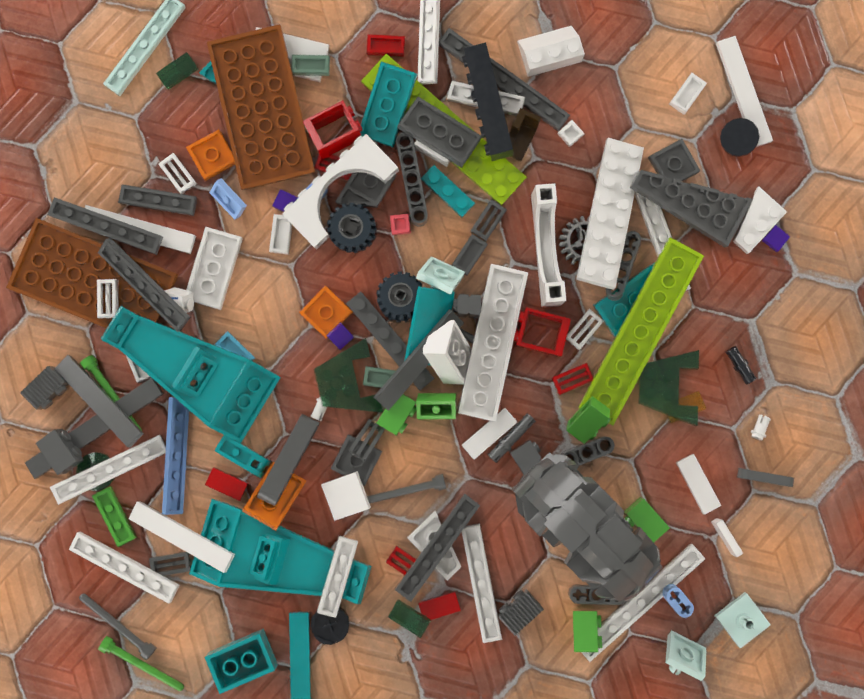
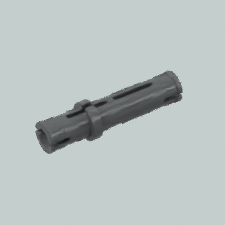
[487,413,536,463]

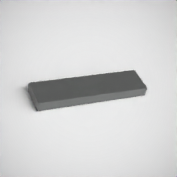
[118,184,197,216]

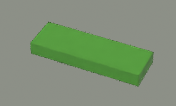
[92,486,137,547]

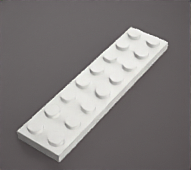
[576,138,644,290]
[457,264,528,422]

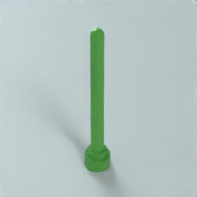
[80,355,142,431]
[98,636,184,691]

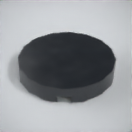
[720,118,760,157]
[310,607,350,645]

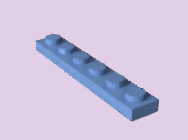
[162,397,189,515]

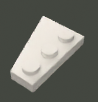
[733,187,787,254]
[407,511,461,581]

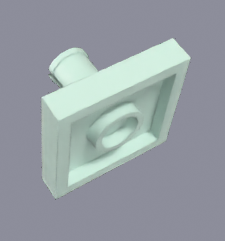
[416,256,465,294]
[714,592,771,648]
[665,630,706,681]

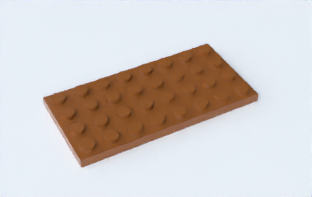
[207,24,316,191]
[6,218,178,328]

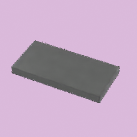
[397,97,482,168]

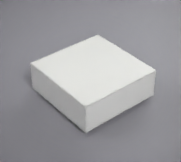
[557,120,585,147]

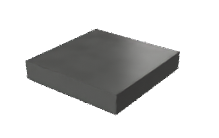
[648,139,700,182]
[331,434,382,486]

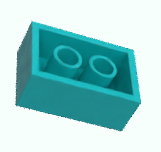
[205,628,278,694]

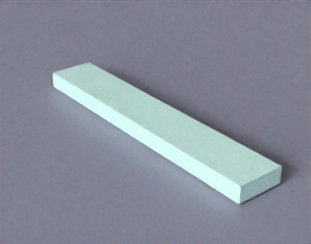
[103,0,186,96]

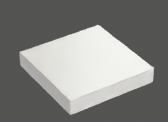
[321,471,371,521]

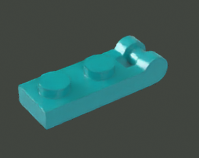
[214,435,271,478]

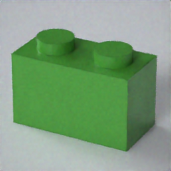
[416,393,457,419]
[376,394,416,435]
[566,396,610,444]
[624,497,670,543]
[573,611,602,652]

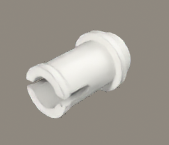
[310,395,331,421]
[751,415,771,440]

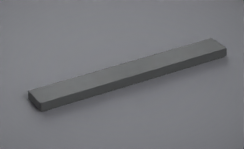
[439,28,570,132]
[25,378,164,479]

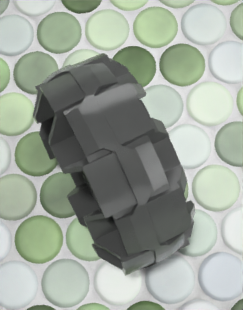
[512,452,663,604]

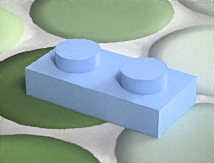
[209,178,247,220]

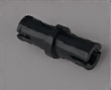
[725,346,757,385]

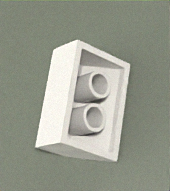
[517,26,585,77]
[423,320,471,385]

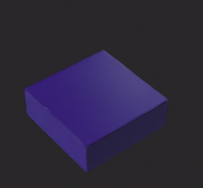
[272,189,298,212]
[762,225,790,252]
[327,322,354,350]

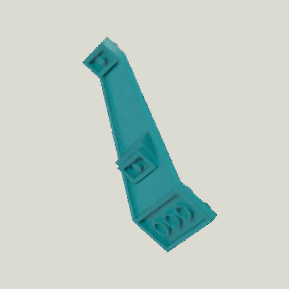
[101,306,281,443]
[189,499,372,604]

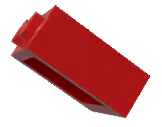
[303,100,363,160]
[513,308,571,357]

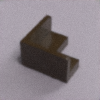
[509,108,541,161]

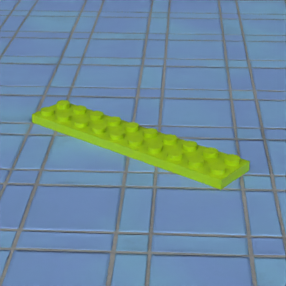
[361,54,527,206]
[578,237,704,426]

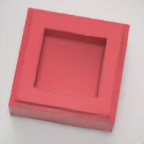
[390,214,411,235]

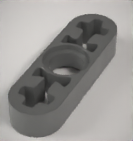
[737,468,794,487]
[568,585,621,605]

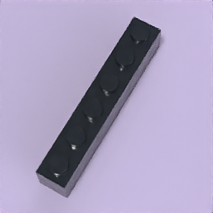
[462,42,514,161]

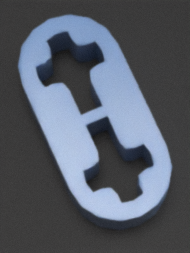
[662,584,694,618]

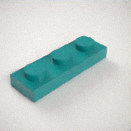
[421,165,475,218]

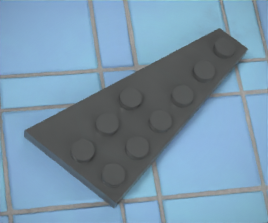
[630,170,753,248]

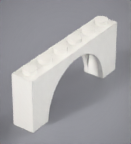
[283,134,399,249]
[531,183,566,307]

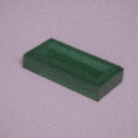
[156,52,198,90]
[388,599,431,638]

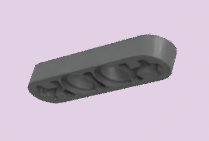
[606,231,641,301]

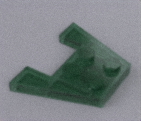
[313,338,383,413]
[638,350,699,426]

